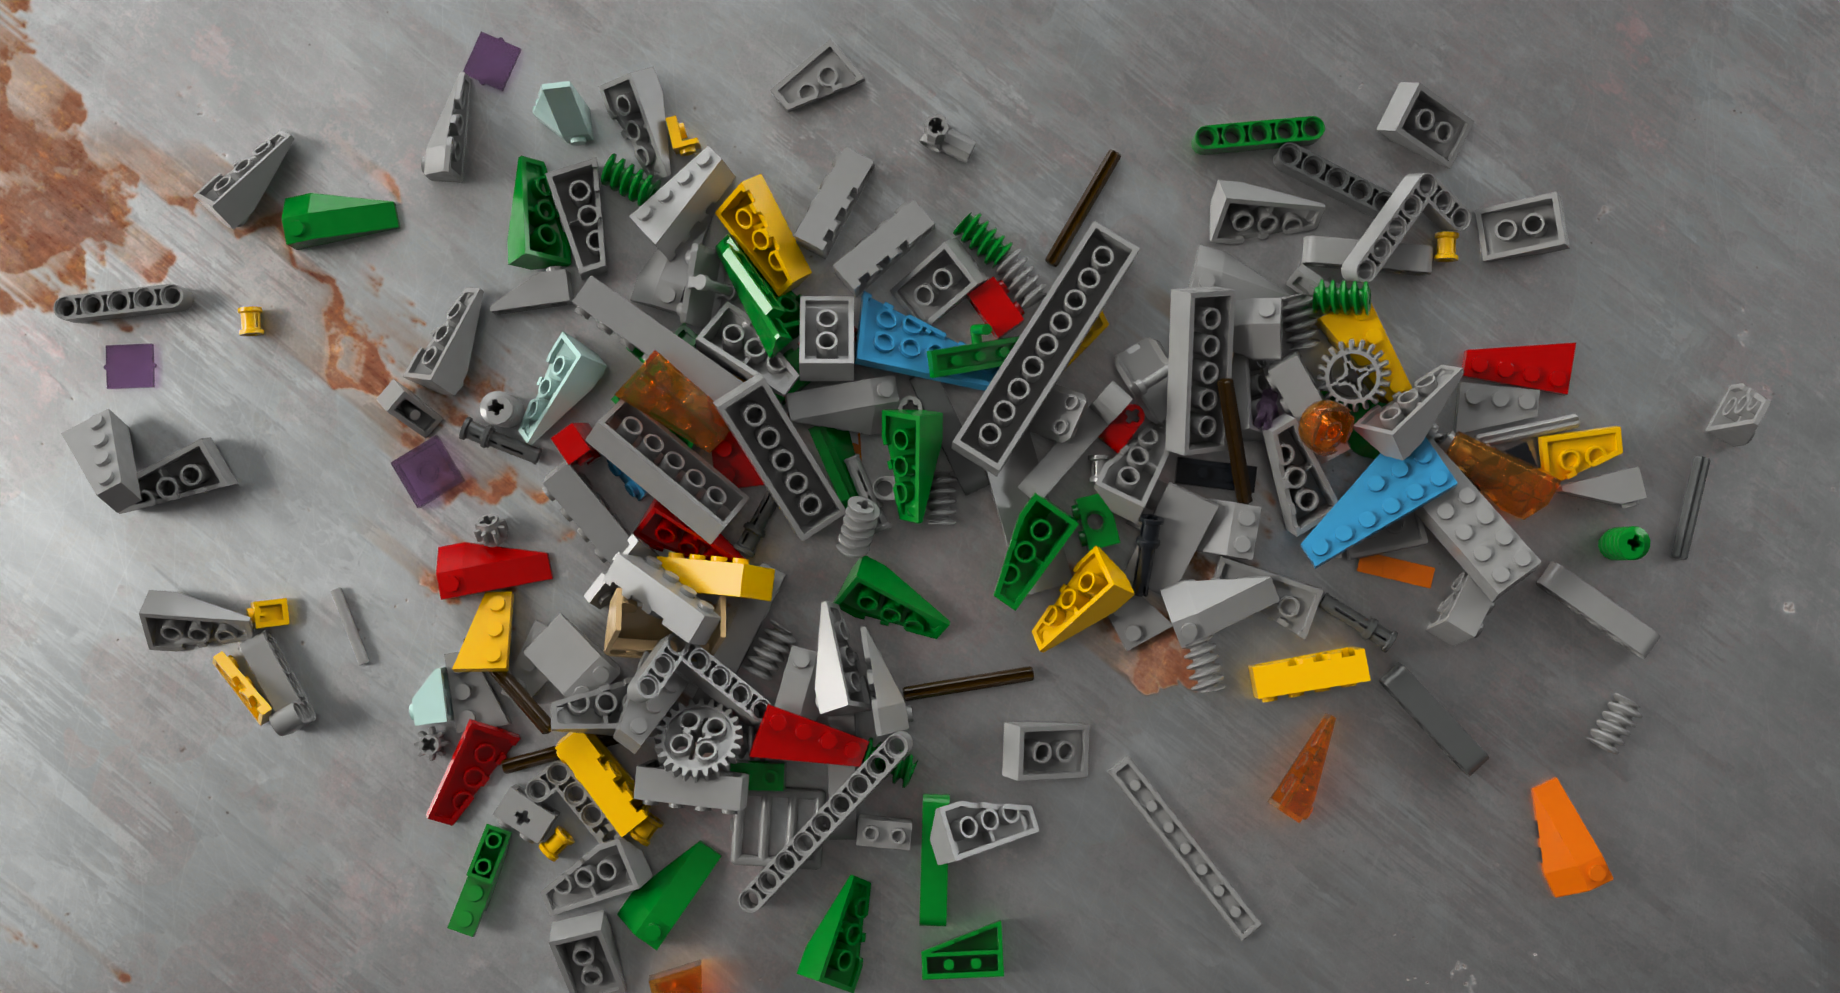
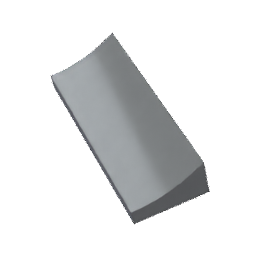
[985,430,1072,596]

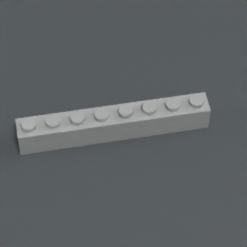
[572,275,744,411]

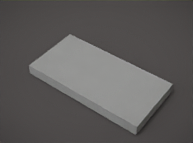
[1124,481,1218,595]

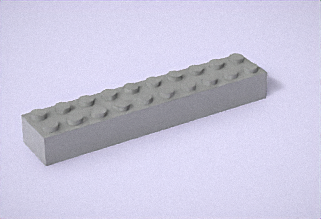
[951,221,1140,477]

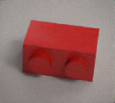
[967,276,1025,339]
[551,423,601,466]

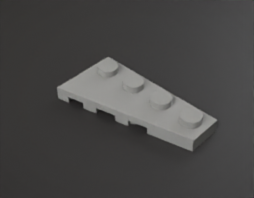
[1213,555,1324,640]

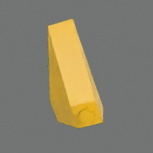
[1031,546,1135,653]

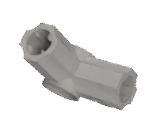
[919,113,976,163]

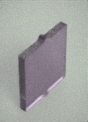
[463,31,521,91]
[103,343,157,389]

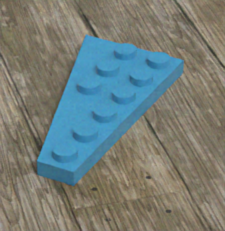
[854,291,1001,391]
[1301,437,1458,569]

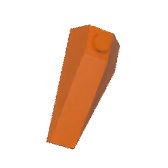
[1531,777,1614,898]

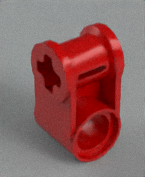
[1098,404,1145,454]

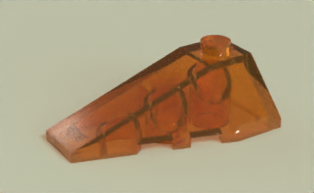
[1446,431,1561,520]
[1268,713,1336,823]

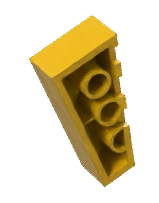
[715,174,812,297]
[1315,303,1412,404]
[657,552,775,601]
[1248,646,1371,702]
[555,732,651,837]

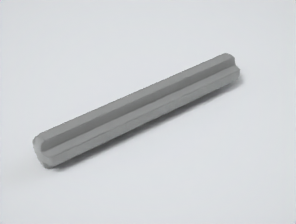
[1474,414,1580,449]

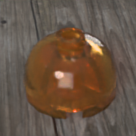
[1298,399,1354,456]

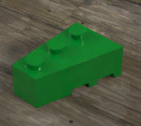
[921,920,1004,980]

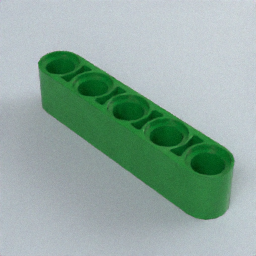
[1191,116,1325,155]
[919,794,950,926]

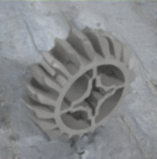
[1316,339,1391,412]

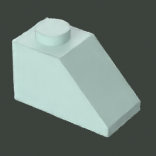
[409,667,454,726]

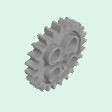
[654,698,744,783]

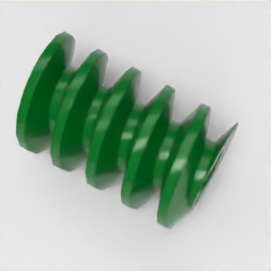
[601,153,661,206]
[953,212,1013,269]
[1312,279,1371,316]
[1598,526,1651,561]
[862,737,918,788]

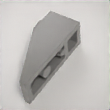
[490,266,574,315]
[1552,467,1647,509]

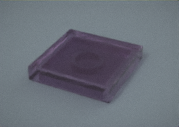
[391,435,465,508]

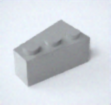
[613,651,689,754]

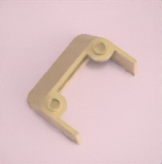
[604,588,726,662]

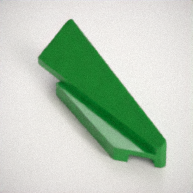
[715,234,793,358]
[808,426,859,509]

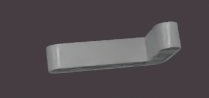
[1341,173,1471,283]
[1018,381,1133,498]
[627,632,771,726]

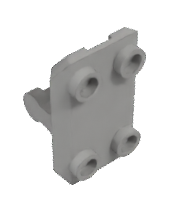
[677,243,739,329]
[1114,337,1169,424]
[1027,385,1088,443]

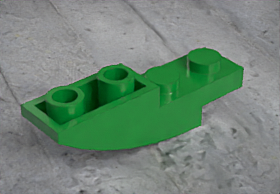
[447,824,513,937]

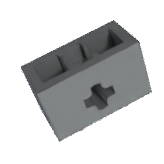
[493,784,560,844]
[856,814,913,851]

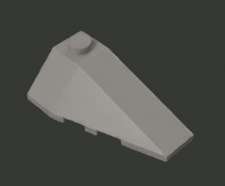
[421,72,471,183]
[193,130,294,230]
[403,287,484,396]
[696,301,799,397]
[1353,364,1464,460]
[1705,383,1772,447]
[1094,420,1171,523]
[930,801,1040,865]

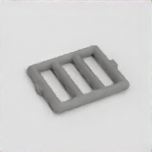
[730,787,827,870]

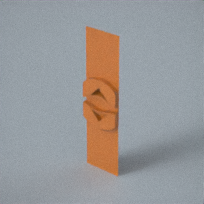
[1357,554,1435,589]

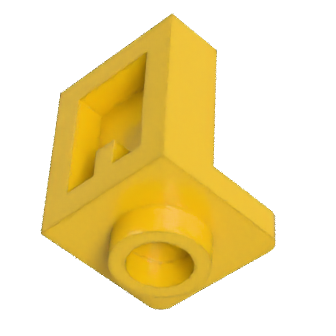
[666,115,701,156]
[246,598,290,629]

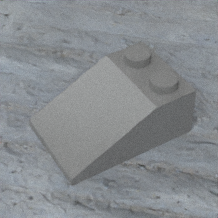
[1376,82,1474,169]
[1475,192,1570,262]
[890,237,989,325]
[799,296,854,381]
[1196,498,1262,560]
[523,613,620,698]
[1002,721,1090,781]
[548,910,626,993]

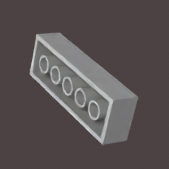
[1165,286,1235,456]
[713,373,846,542]
[585,394,750,545]
[1414,439,1542,602]

